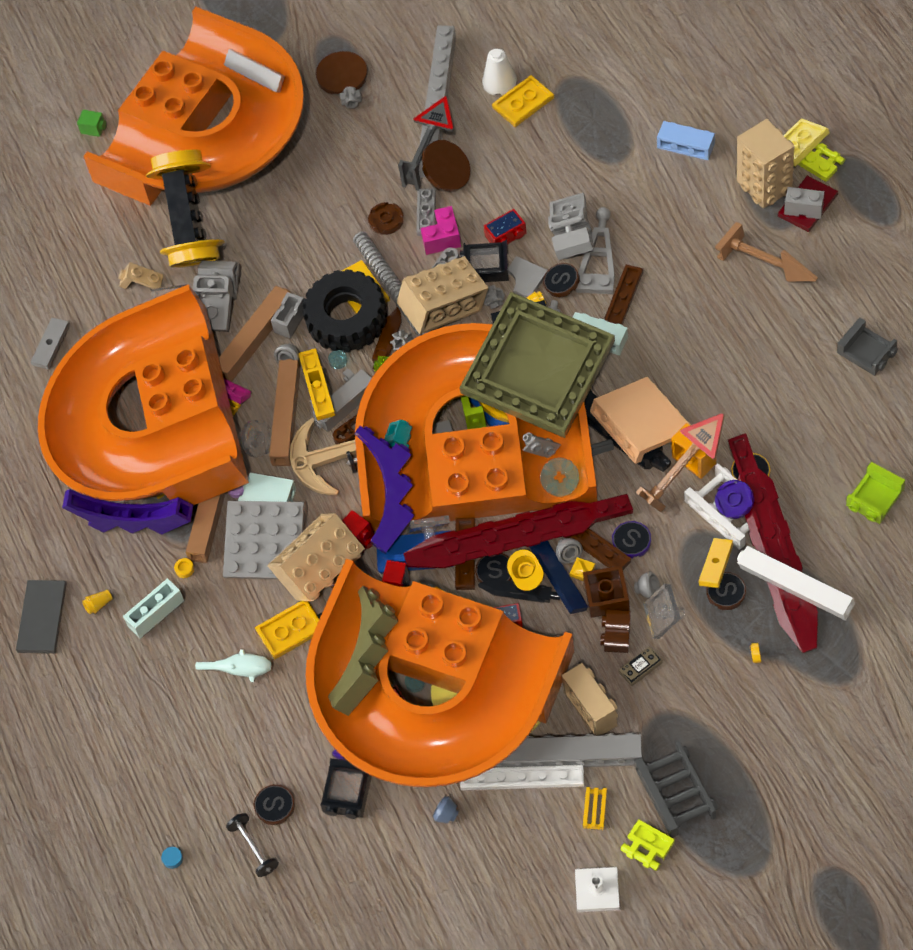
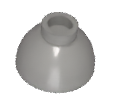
[274,344,299,364]
[556,538,582,564]
[634,571,660,599]

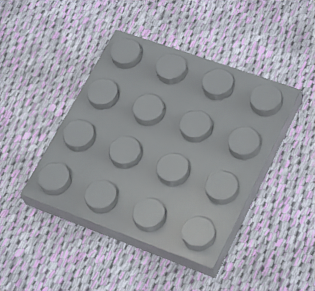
[223,501,305,579]

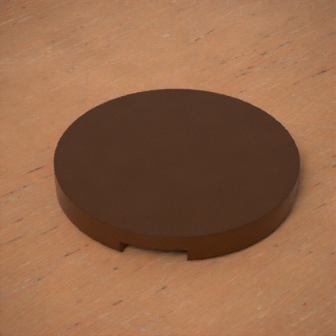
[316,51,368,95]
[422,140,470,192]

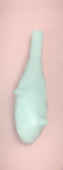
[196,649,272,682]

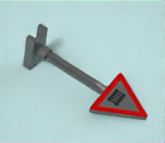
[398,96,453,191]

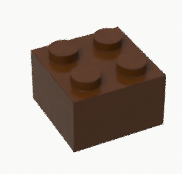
[583,565,630,618]

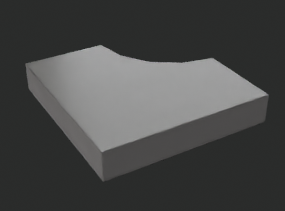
[508,256,548,298]

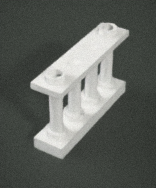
[684,463,749,550]

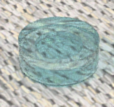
[328,350,347,369]
[405,676,425,693]

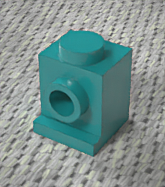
[384,420,412,449]

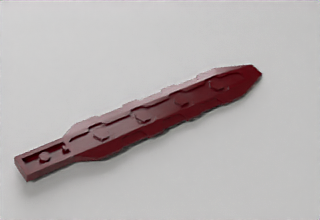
[728,433,818,653]
[403,494,633,569]

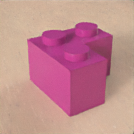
[420,206,461,255]

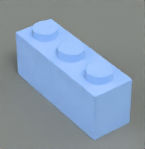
[657,121,715,160]

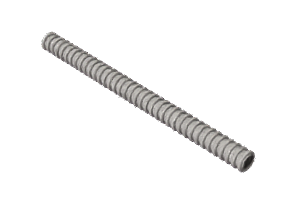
[353,231,432,336]

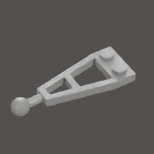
[576,207,615,294]

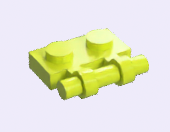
[798,143,845,182]
[620,819,675,871]

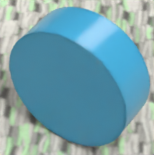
[161,847,183,869]

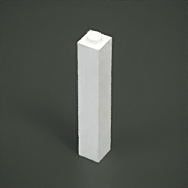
[737,546,855,621]

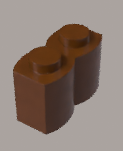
[600,610,631,653]

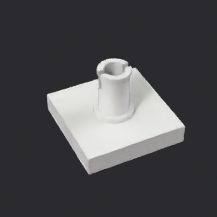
[575,867,620,912]

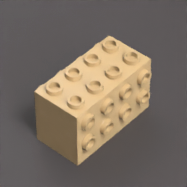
[737,119,795,209]
[397,256,488,334]
[267,513,365,601]

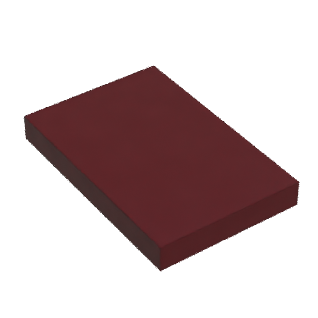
[778,176,838,232]

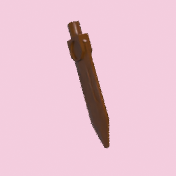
[372,307,402,371]

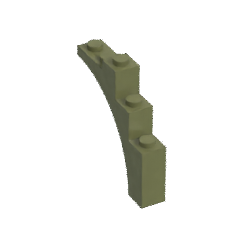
[328,586,398,716]

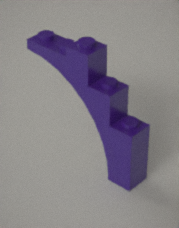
[355,426,414,554]
[62,489,193,535]

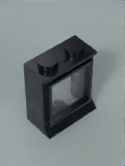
[460,239,509,282]
[320,758,372,819]

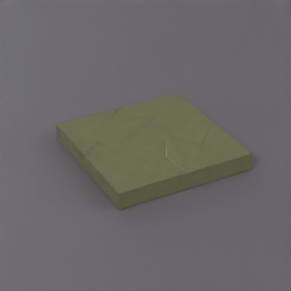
[460,292,615,438]

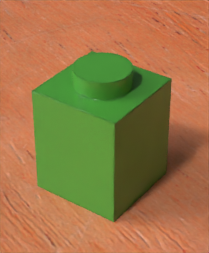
[77,110,106,137]

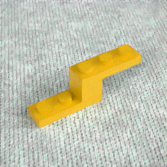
[299,348,335,421]

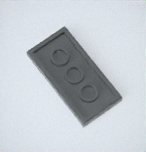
[16,580,67,653]

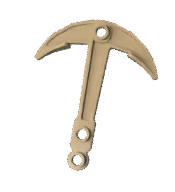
[290,418,356,495]

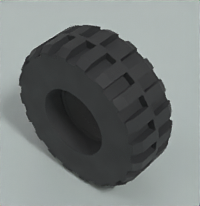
[303,269,388,352]

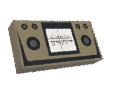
[618,646,663,687]

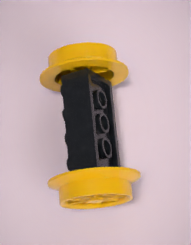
[146,150,225,267]

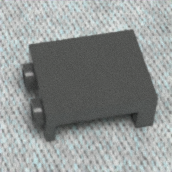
[837,317,898,376]

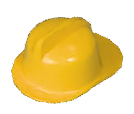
[507,550,544,591]

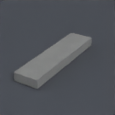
[224,49,285,92]

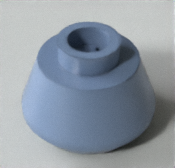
[433,796,459,823]

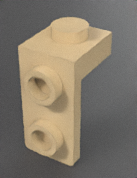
[118,262,163,291]

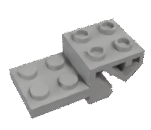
[548,192,593,260]
[193,261,240,332]

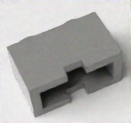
[784,187,824,219]
[271,292,304,338]

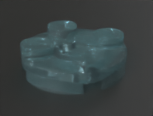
[540,458,579,497]

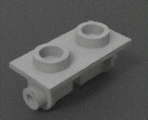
[523,433,561,458]

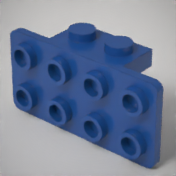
[376,531,453,574]

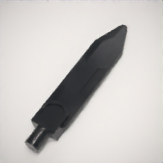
[478,579,560,603]

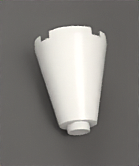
[482,49,517,96]

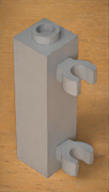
[310,368,372,432]

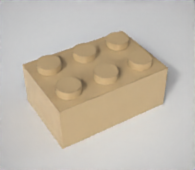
[562,663,618,736]

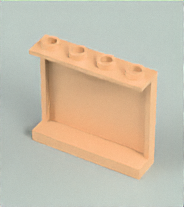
[590,377,691,464]

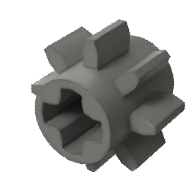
[340,87,362,109]
[484,285,505,309]
[390,329,413,351]

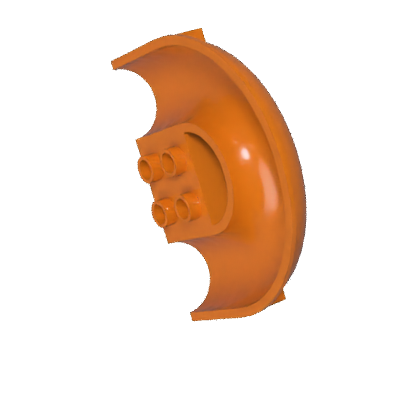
[83,7,304,206]
[38,284,249,506]
[355,323,597,531]
[306,559,574,787]

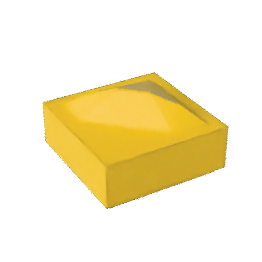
[569,557,595,581]

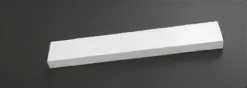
[460,765,584,790]

